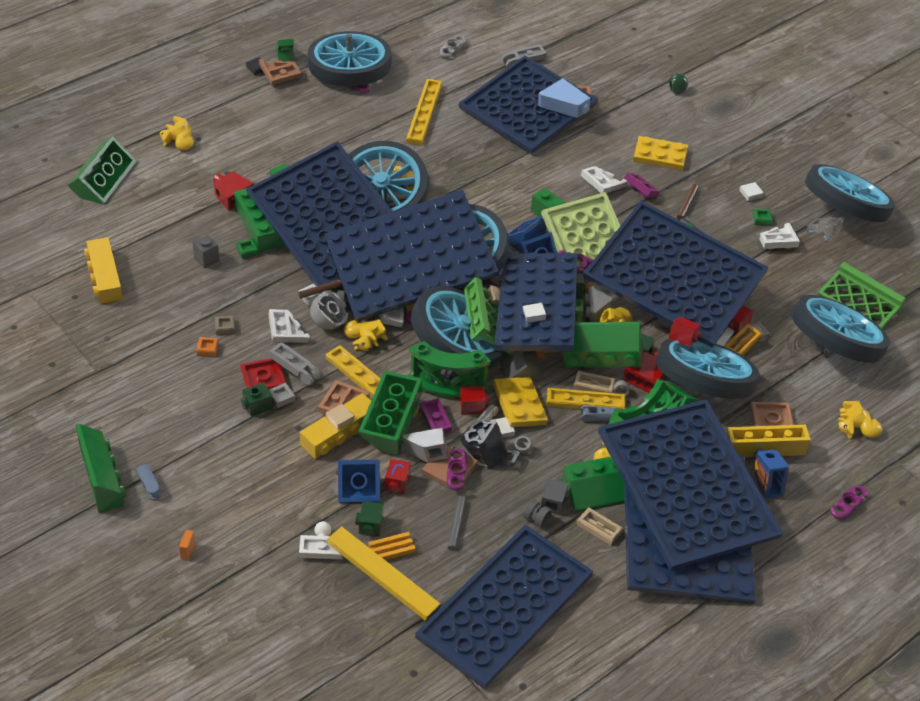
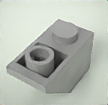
[584,286,612,322]
[403,428,448,462]

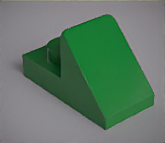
[275,39,294,62]

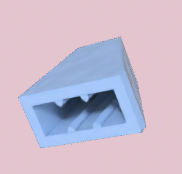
[538,78,590,118]

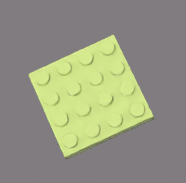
[541,192,620,267]

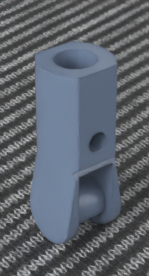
[581,405,617,422]
[136,464,161,500]

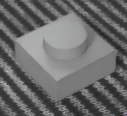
[269,383,295,408]

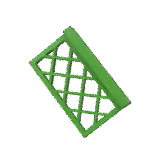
[817,262,906,329]
[464,277,515,354]

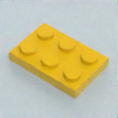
[633,136,688,171]
[493,377,548,428]

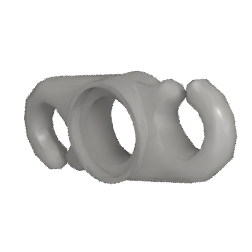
[440,35,466,58]

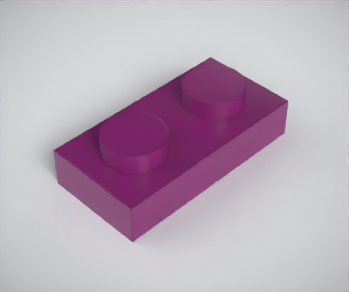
[624,172,660,198]
[420,398,452,434]

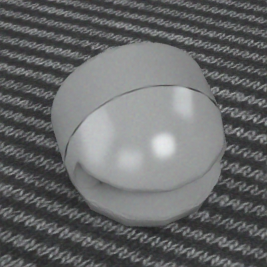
[613,380,629,396]
[515,436,531,454]

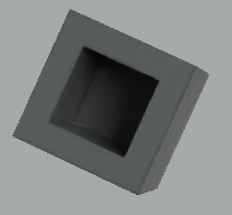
[193,235,220,268]
[541,479,568,515]

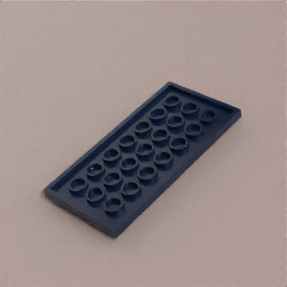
[495,253,578,351]
[415,525,593,689]

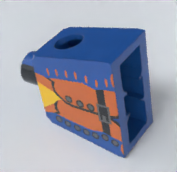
[754,449,789,499]

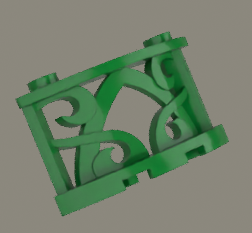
[407,341,490,400]
[608,379,700,424]

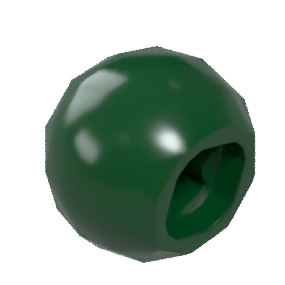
[669,73,688,94]

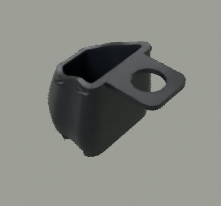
[461,419,520,468]

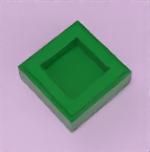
[752,209,773,226]
[236,239,259,259]

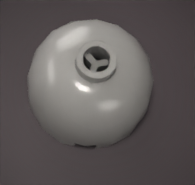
[310,291,348,330]

